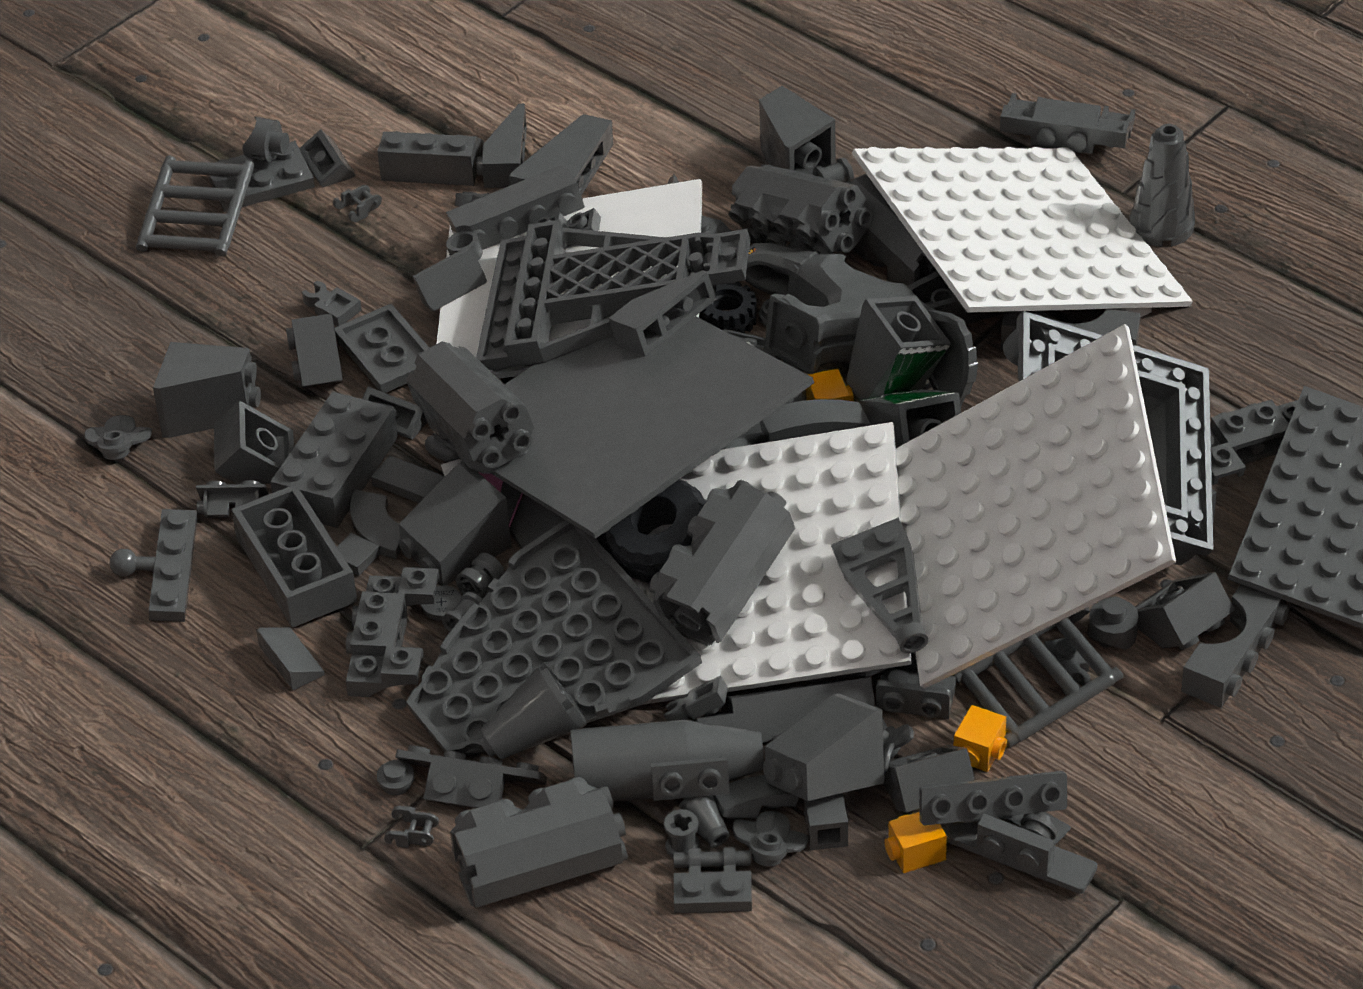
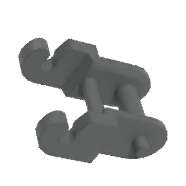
[333,185,382,222]
[384,806,439,848]

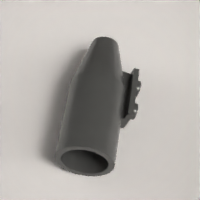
[570,720,764,802]

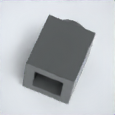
[804,793,848,850]

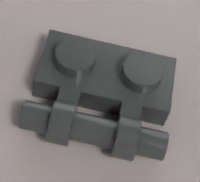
[673,847,752,913]

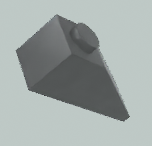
[477,103,527,188]
[608,270,716,356]

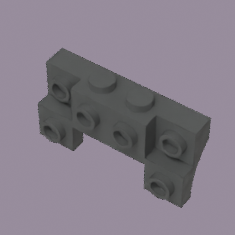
[1000,93,1136,154]
[1210,400,1298,485]
[346,567,440,697]

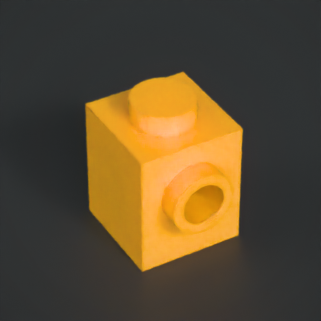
[806,369,854,401]
[953,705,1007,772]
[884,812,947,874]

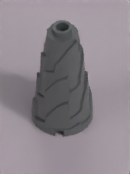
[1129,124,1195,247]

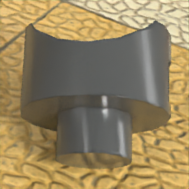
[242,116,289,162]
[1088,596,1139,650]

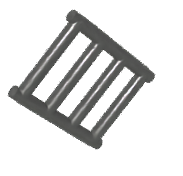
[136,155,254,257]
[952,616,1123,747]

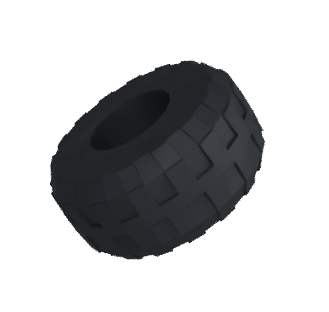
[605,479,706,583]

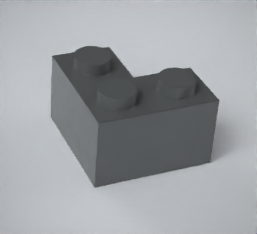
[286,313,343,388]

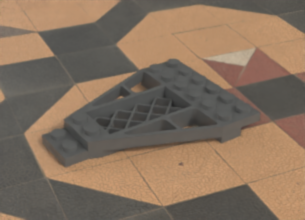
[476,220,750,371]

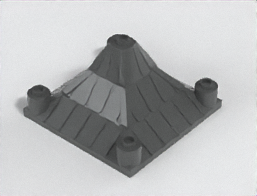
[1003,311,1213,565]

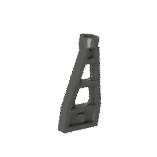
[831,517,928,653]

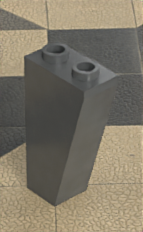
[509,114,614,196]

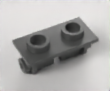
[196,480,269,518]

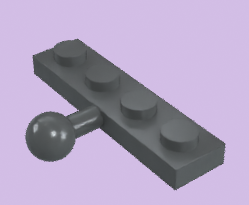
[109,509,197,622]

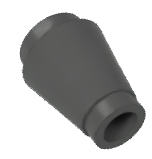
[679,796,730,848]

